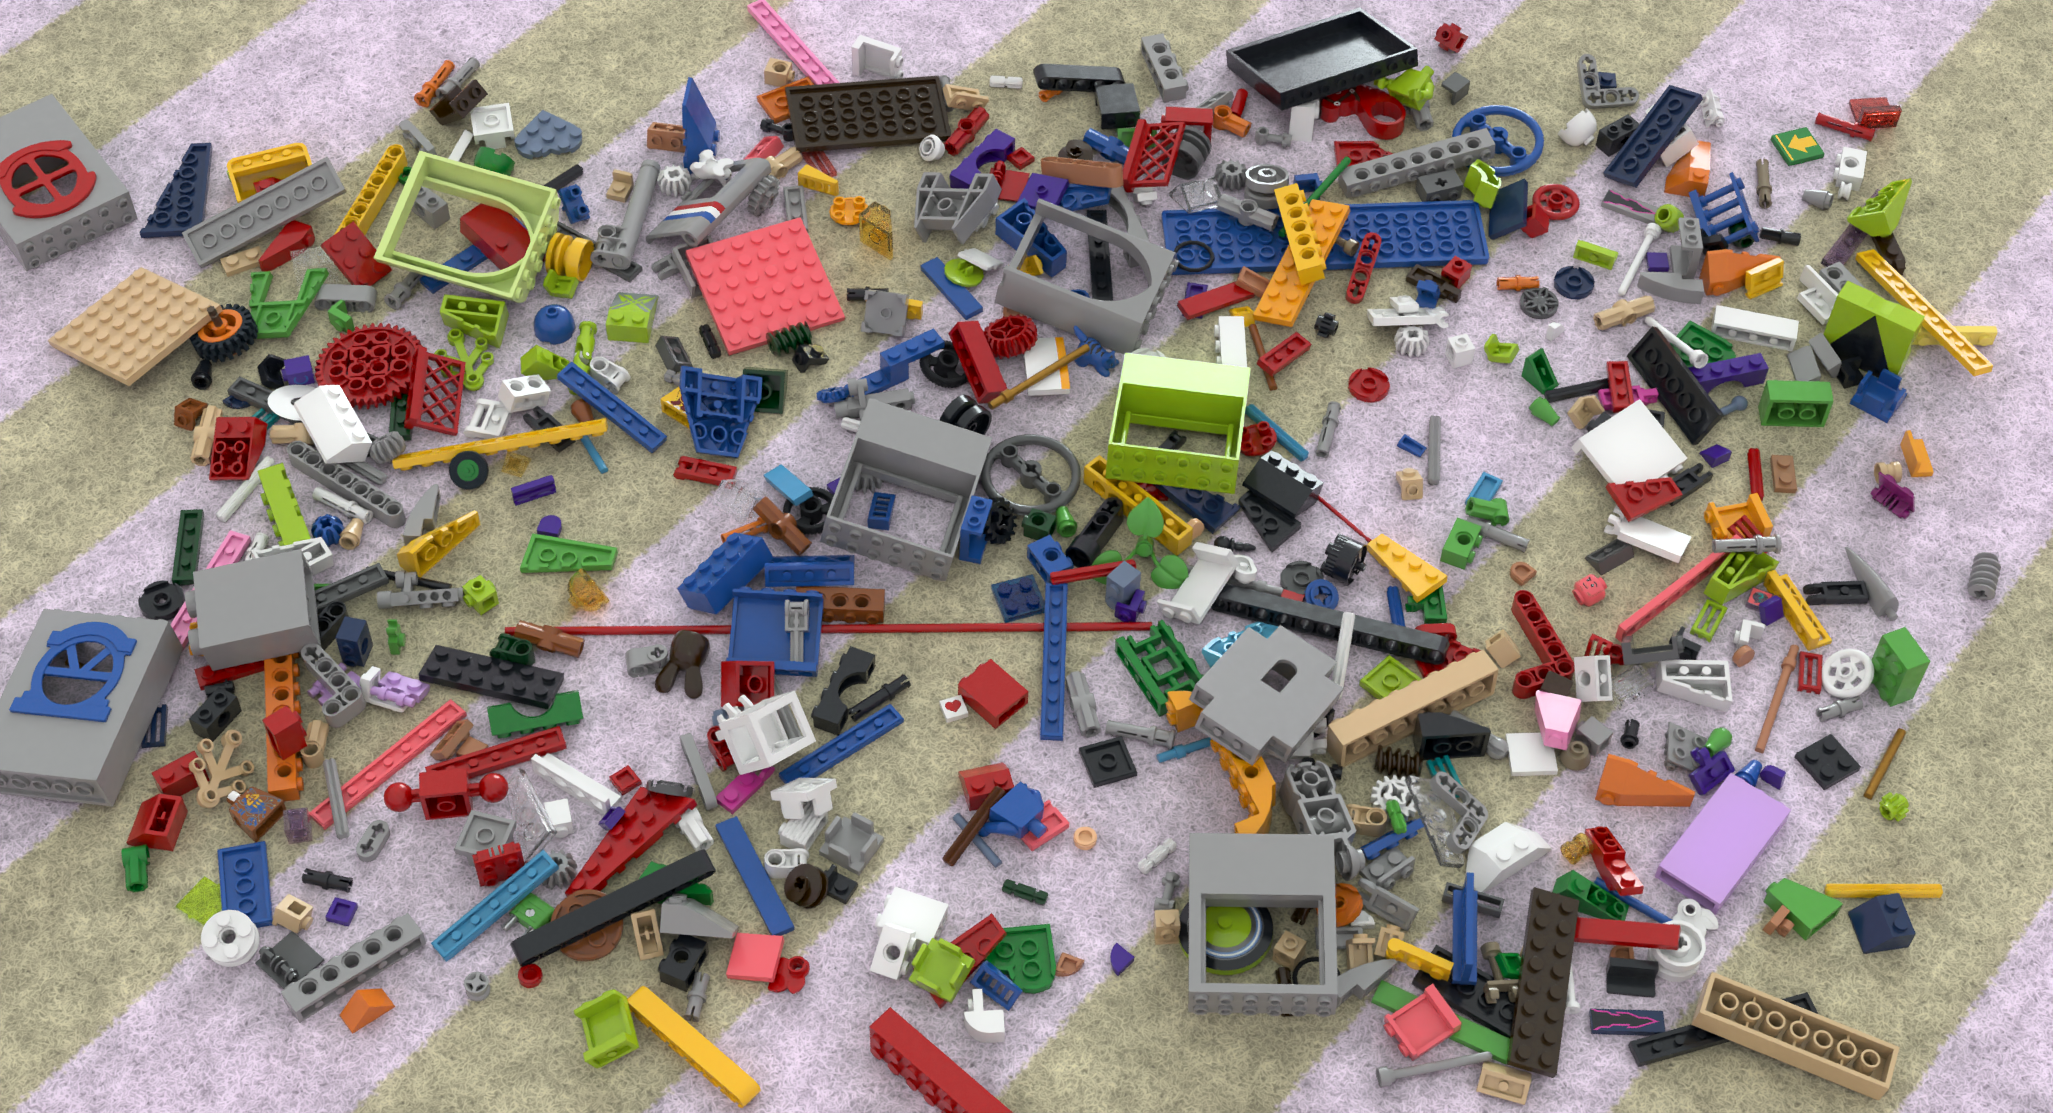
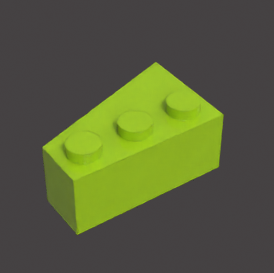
[440,294,509,349]
[1703,551,1779,605]

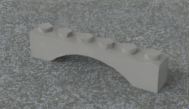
[1108,186,1150,268]

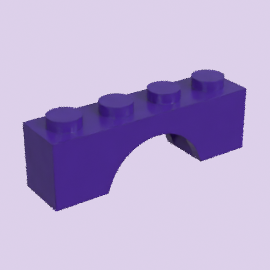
[949,129,1015,189]
[1688,353,1769,394]

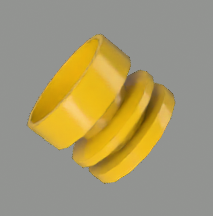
[545,233,594,282]

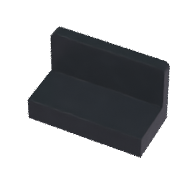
[1606,957,1659,998]

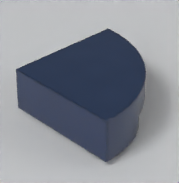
[222,395,252,409]

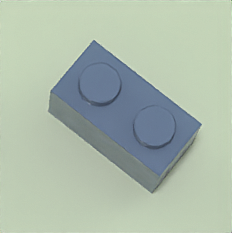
[1105,560,1141,610]

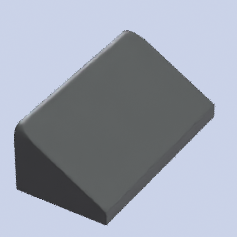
[655,336,693,372]
[1585,539,1634,576]

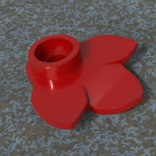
[768,956,810,994]

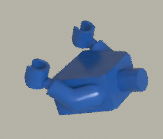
[978,781,1047,839]

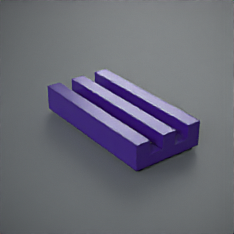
[511,475,557,506]

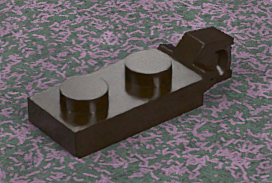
[1871,232,1906,275]
[1405,264,1462,303]

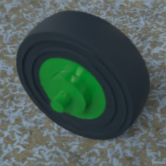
[449,451,489,490]

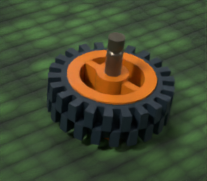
[189,304,258,363]

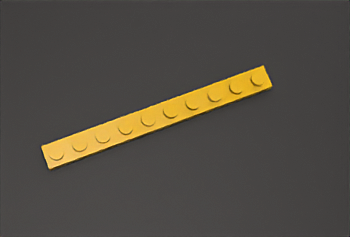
[1855,249,1993,376]
[392,418,608,471]

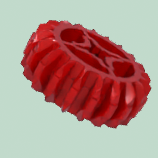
[984,314,1038,359]

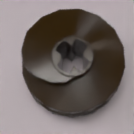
[1058,139,1093,161]
[784,864,828,909]

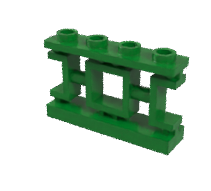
[1115,620,1204,717]

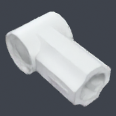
[675,807,714,852]

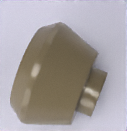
[1559,741,1591,771]

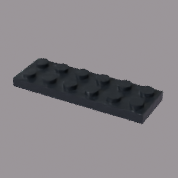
[1627,326,1724,445]
[419,645,564,709]
[1412,945,1515,1039]

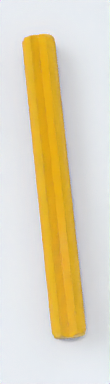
[1825,884,1943,898]

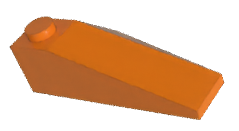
[1664,140,1711,197]
[1699,249,1781,296]
[1595,754,1695,807]

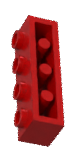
[948,320,1007,404]

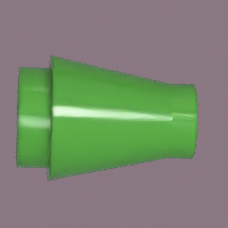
[1529,397,1560,427]
[1056,506,1078,537]
[1702,727,1732,757]

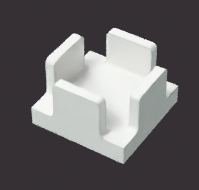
[470,103,515,149]
[770,778,837,819]

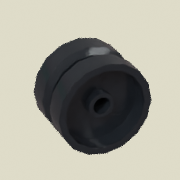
[939,395,992,435]

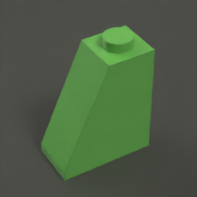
[1763,878,1843,941]

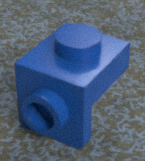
[1293,173,1323,200]
[1416,280,1441,309]

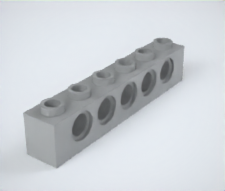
[281,913,426,1023]

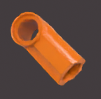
[1213,105,1252,137]

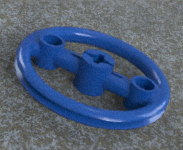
[1452,105,1544,177]

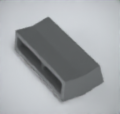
[1442,882,1505,918]

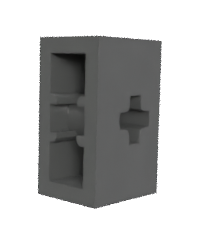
[1415,169,1463,202]

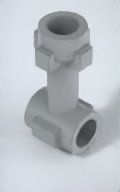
[1254,127,1292,147]
[1154,872,1181,911]

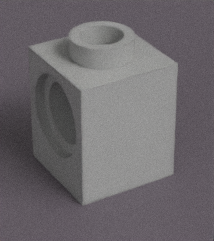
[1574,716,1613,757]

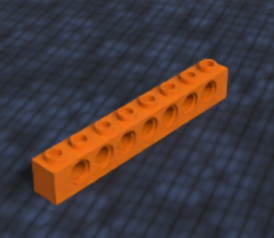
[264,652,304,802]

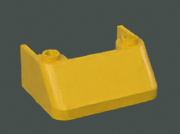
[227,143,312,203]

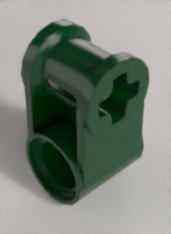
[489,633,536,666]

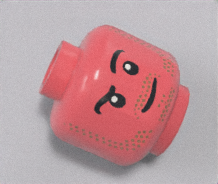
[1572,574,1607,607]

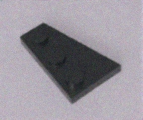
[1238,490,1302,552]

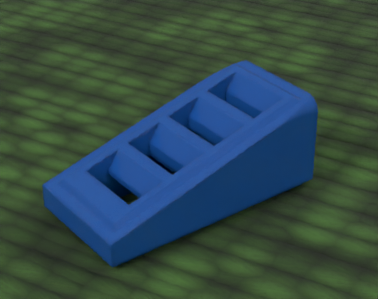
[867,492,896,531]
[970,960,1023,1011]

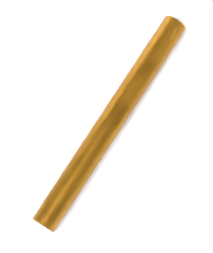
[1863,728,1906,800]

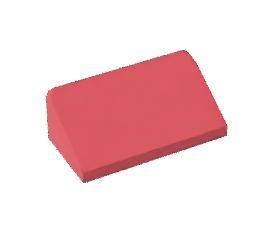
[743,136,784,160]

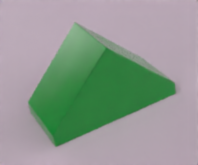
[1521,348,1559,395]

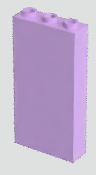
[1655,773,1791,915]

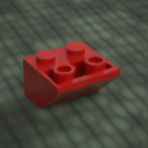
[126,793,188,851]

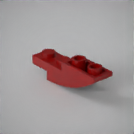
[1585,826,1644,896]

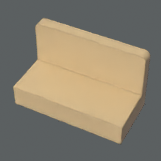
[1476,1061,1532,1105]

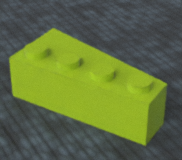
[257,463,311,547]

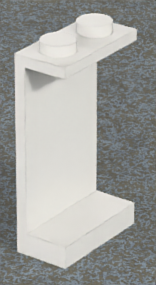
[1157,542,1239,624]

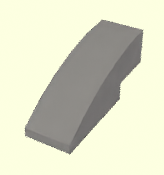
[1637,272,1704,304]
[403,484,441,546]
[1336,959,1397,1008]

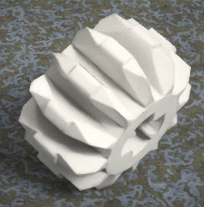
[657,164,692,197]
[1394,325,1430,358]

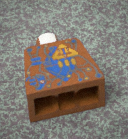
[227,787,287,842]

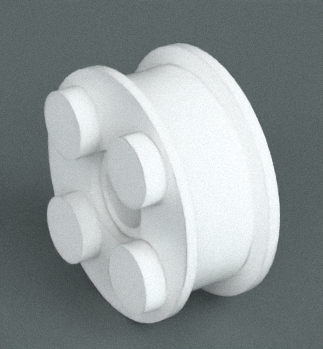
[201,910,260,967]

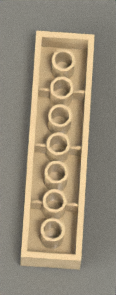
[1327,649,1499,767]
[1691,972,1900,1101]

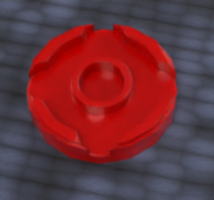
[1348,367,1390,403]

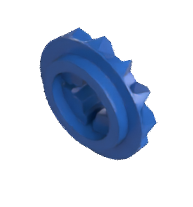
[816,386,850,403]
[1304,579,1339,609]

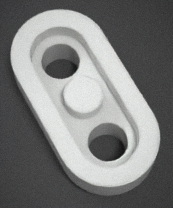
[1233,555,1257,584]

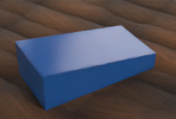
[1397,434,1427,457]

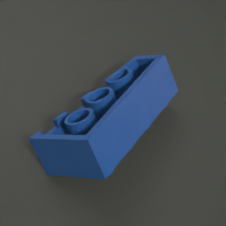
[995,198,1067,277]

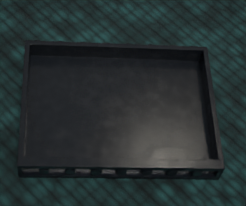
[1226,7,1418,111]

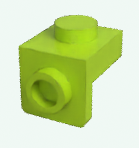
[543,269,579,299]
[1484,334,1520,363]

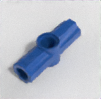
[1083,128,1129,165]

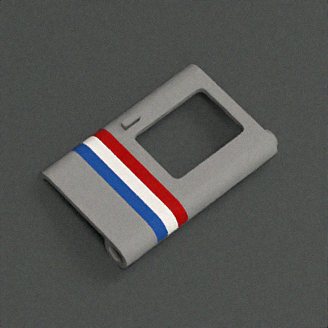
[646,158,771,247]

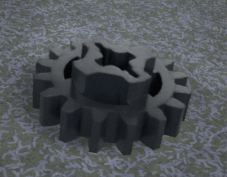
[983,497,1017,545]

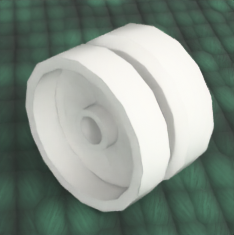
[1647,920,1706,982]

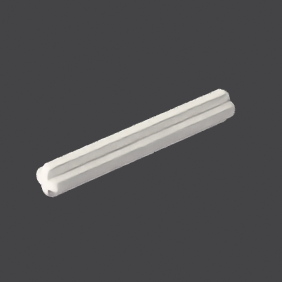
[216,456,275,522]
[1332,612,1355,700]

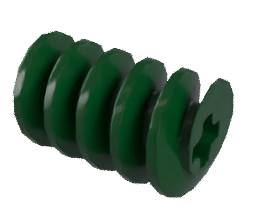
[766,321,812,356]

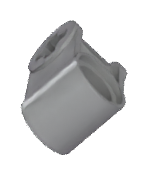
[625,644,669,678]

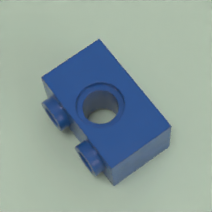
[1027,535,1074,583]

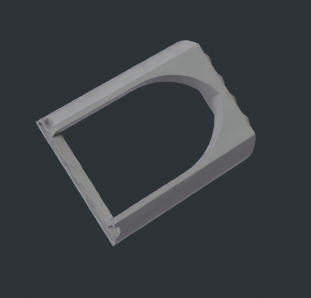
[994,198,1179,355]

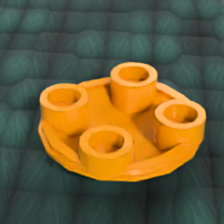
[829,196,869,225]

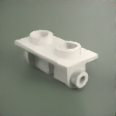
[1700,88,1725,128]

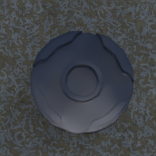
[1554,266,1595,299]

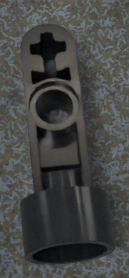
[1065,497,1124,568]

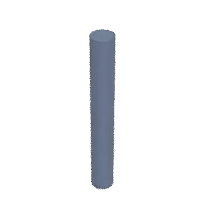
[953,813,1002,868]

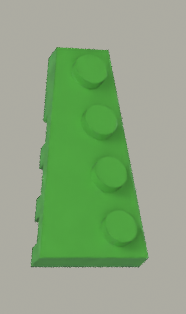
[520,533,618,573]

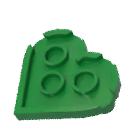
[1670,320,1736,367]
[983,924,1056,994]

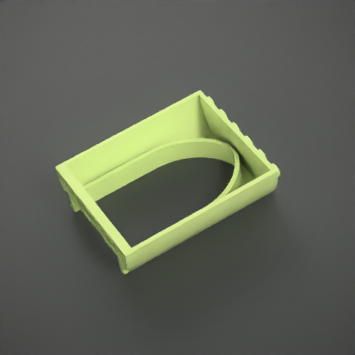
[374,151,561,303]

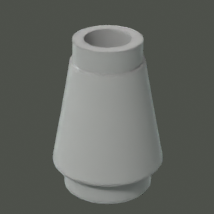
[1802,189,1834,210]

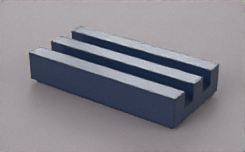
[141,704,168,748]

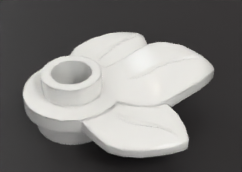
[1672,899,1718,938]

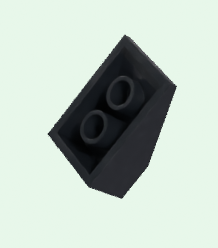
[1413,712,1491,761]

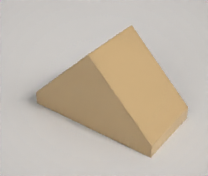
[630,908,664,961]

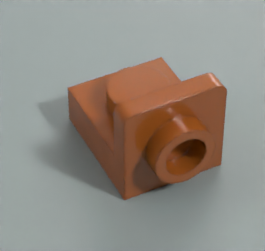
[174,398,208,431]

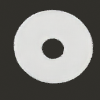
[268,385,316,421]

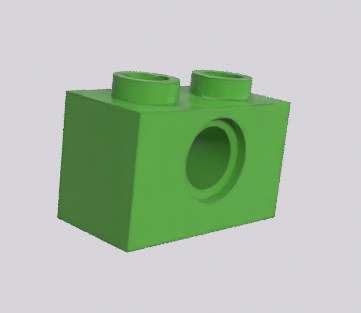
[1440,518,1483,570]

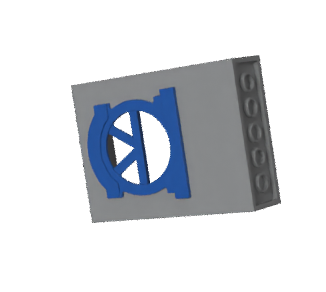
[0,609,183,807]

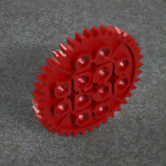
[314,323,423,410]

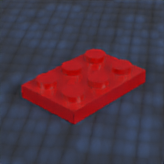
[320,221,392,286]

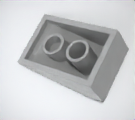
[660,893,739,938]

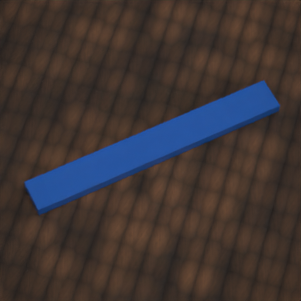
[1040,582,1068,741]

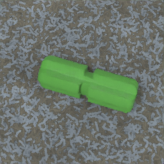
[1386,799,1407,835]

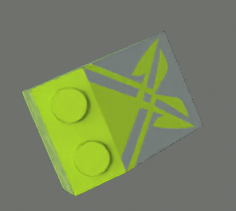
[606,292,659,343]

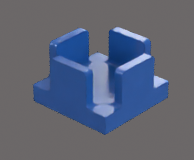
[1850,369,1908,423]

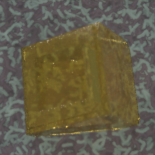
[501,452,531,477]

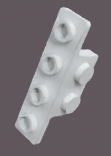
[1797,265,1838,325]

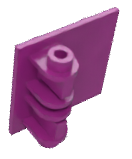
[1870,472,1915,519]

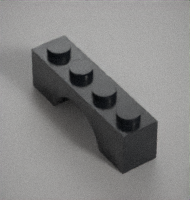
[811,646,876,736]

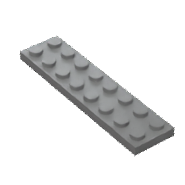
[182,157,347,268]

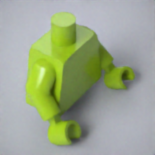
[1373,65,1435,111]

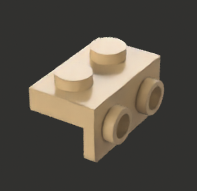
[942,84,989,111]

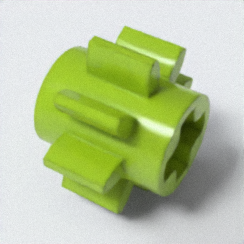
[1879,792,1909,822]

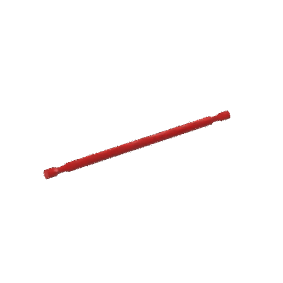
[1318,496,1372,543]

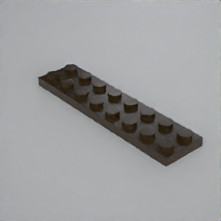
[1507,887,1579,1078]

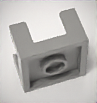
[861,290,909,337]

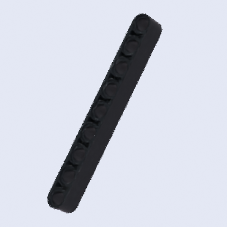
[510,849,716,967]

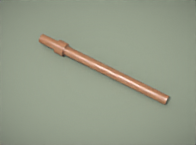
[1755,644,1799,753]

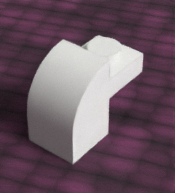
[964,989,1005,1043]

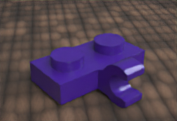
[1688,747,1735,795]

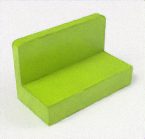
[1573,240,1618,270]

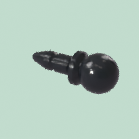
[1214,536,1256,552]

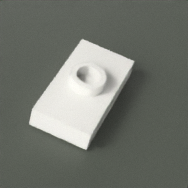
[1390,295,1419,313]

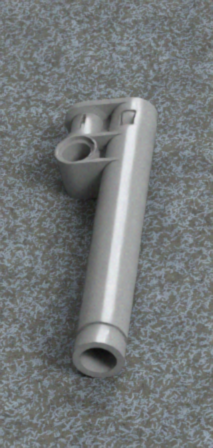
[590,159,661,270]

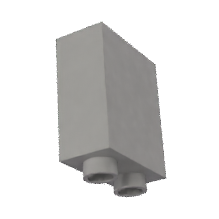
[185,549,321,671]

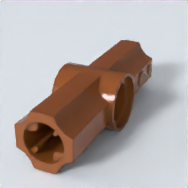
[753,496,812,556]
[514,620,585,658]

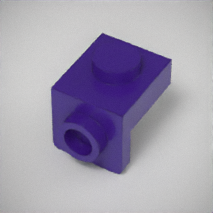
[1114,589,1147,622]

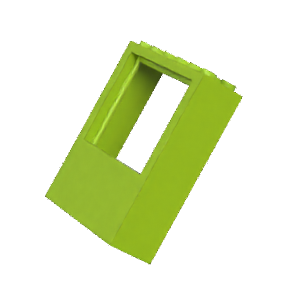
[1105,353,1251,494]

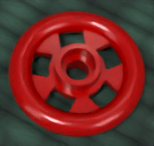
[1532,184,1580,220]

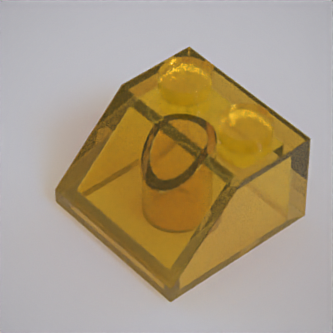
[859,201,893,260]

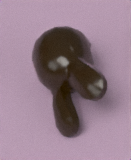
[655,630,710,699]

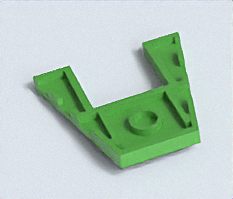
[249,268,329,339]

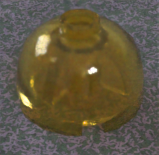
[567,568,610,612]

